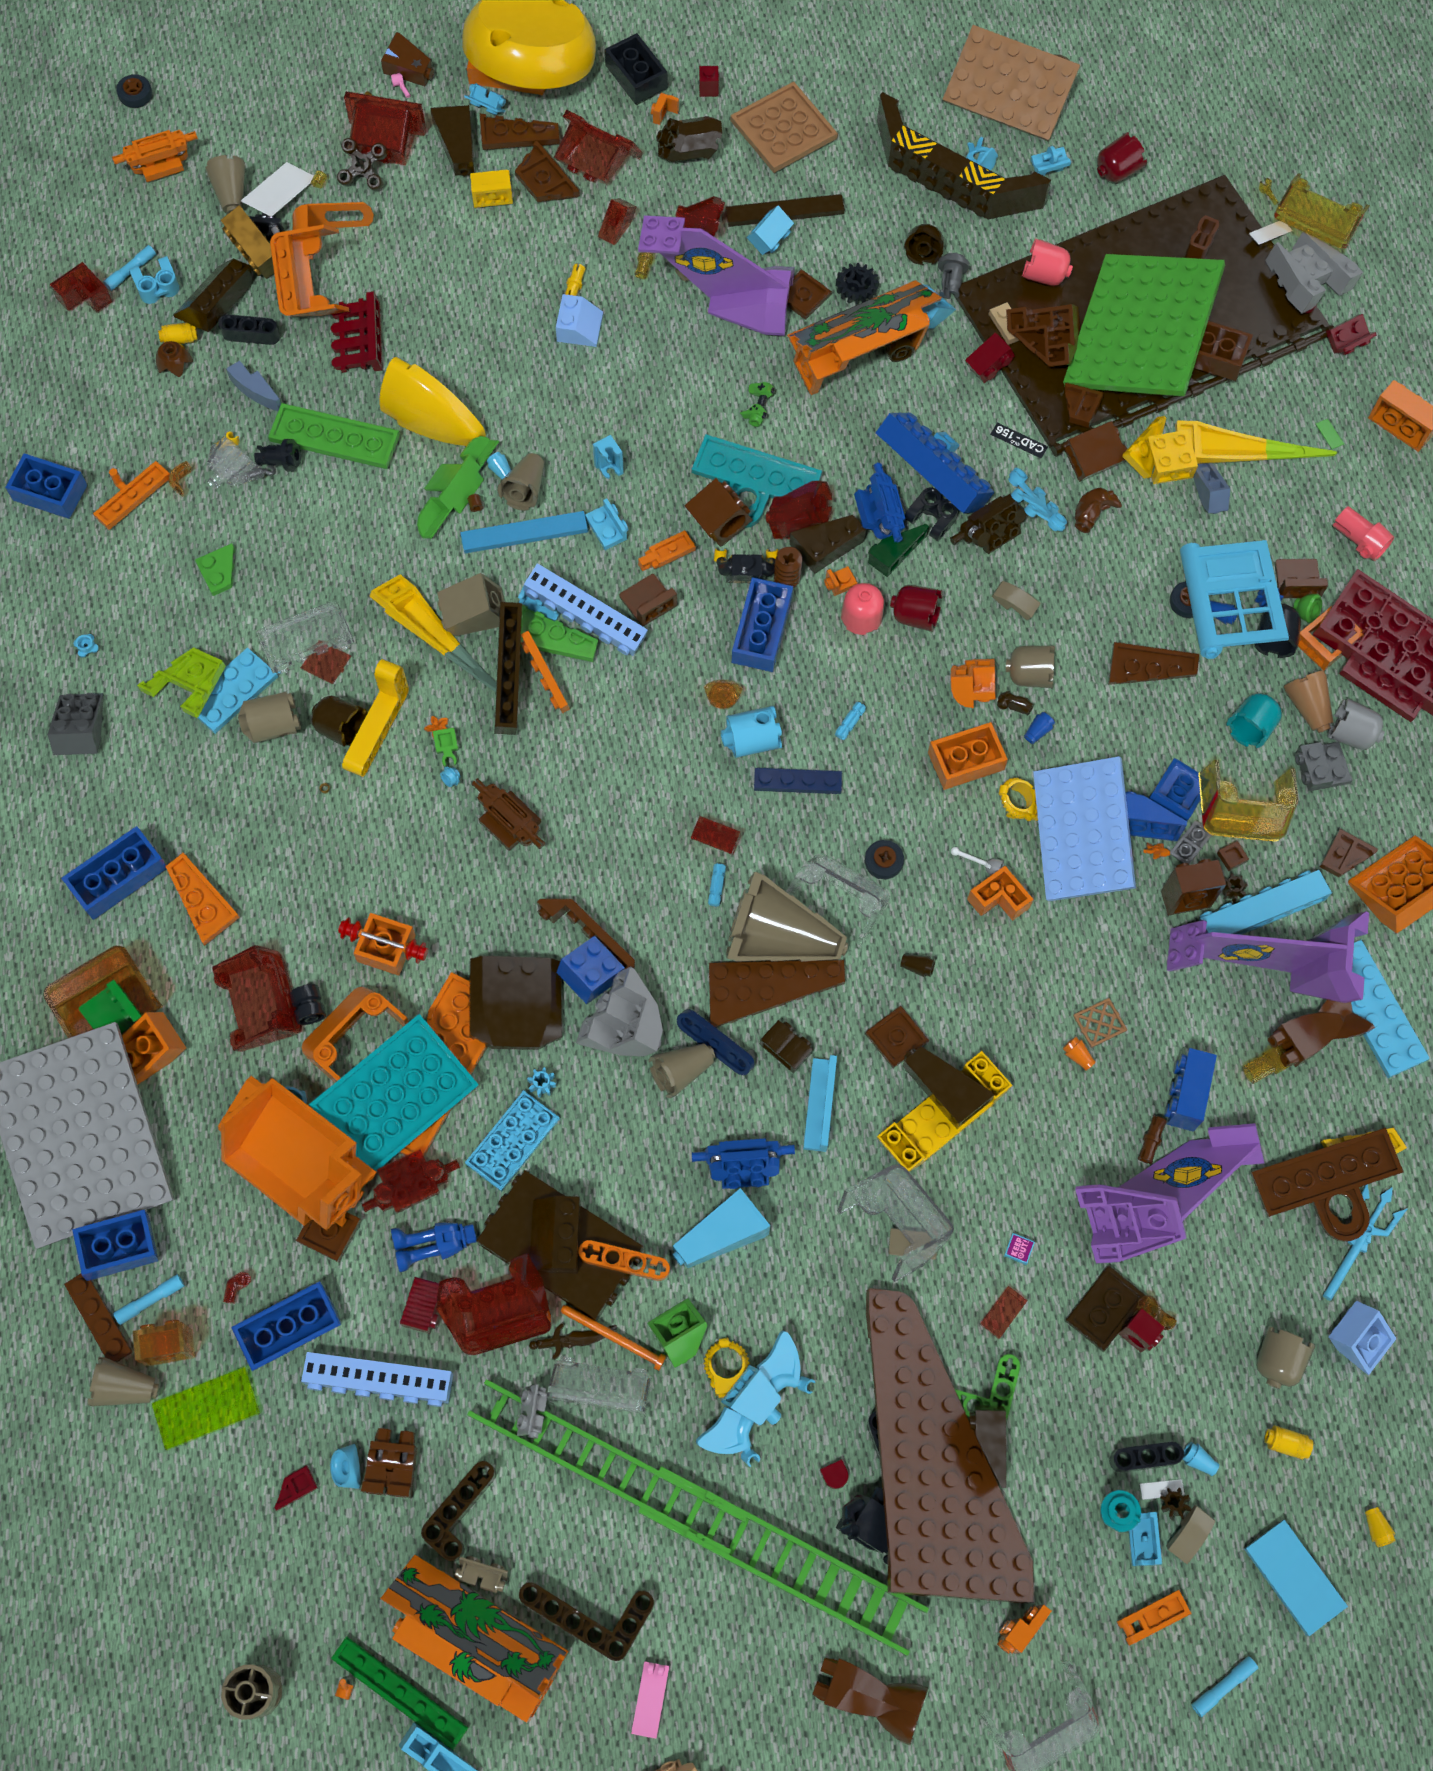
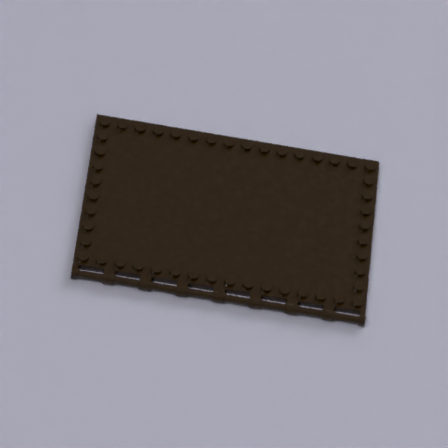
[952,175,1334,457]

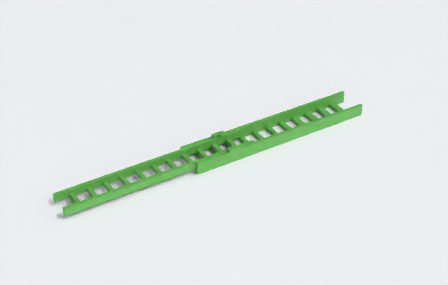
[467,1379,929,1656]

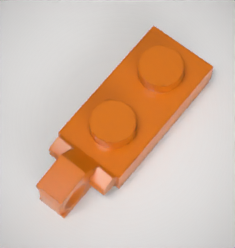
[638,530,696,571]

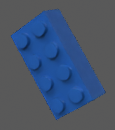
[731,577,793,672]
[61,826,166,920]

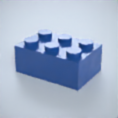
[5,453,87,519]
[1164,1048,1217,1132]
[72,1209,159,1281]

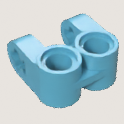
[129,256,180,304]

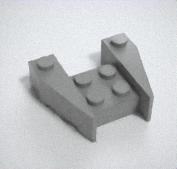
[1265,230,1364,313]

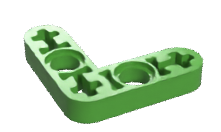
[955,1354,1020,1420]

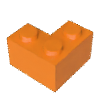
[967,866,1034,921]

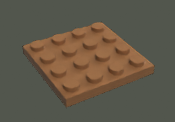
[730,82,838,173]

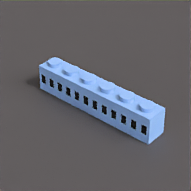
[523,563,648,656]
[301,1352,453,1407]

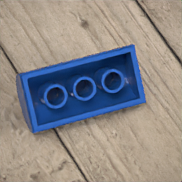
[231,1281,341,1371]

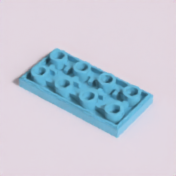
[465,1090,560,1192]
[1244,1520,1348,1636]

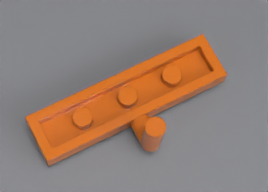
[93,461,171,530]

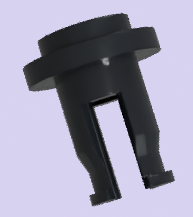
[254,439,301,472]

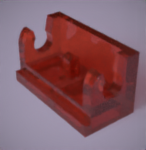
[691,816,742,855]

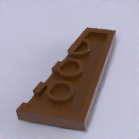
[479,113,560,150]

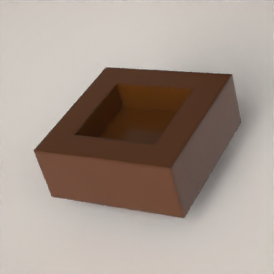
[1217,841,1249,872]

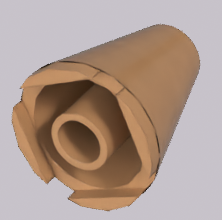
[1284,670,1334,733]

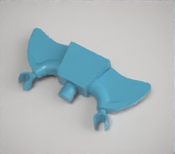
[696,1331,816,1467]

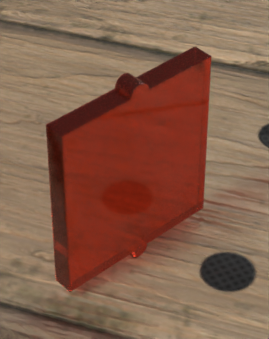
[300,640,351,685]

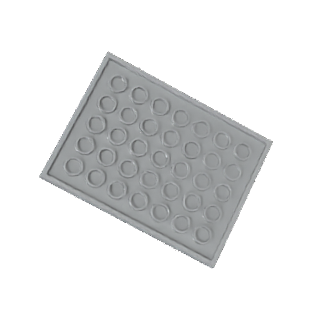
[0,1022,174,1249]

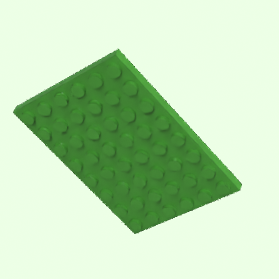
[1063,254,1225,396]

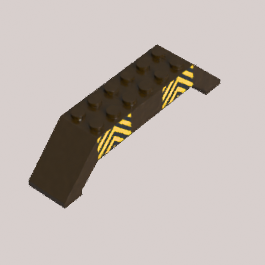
[877,92,1051,220]

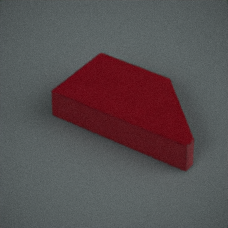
[274,1466,318,1511]

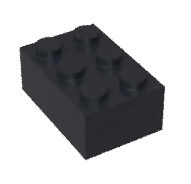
[604,33,668,104]

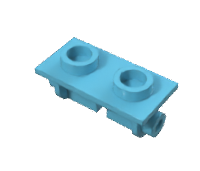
[464,83,506,115]

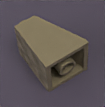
[437,573,505,636]

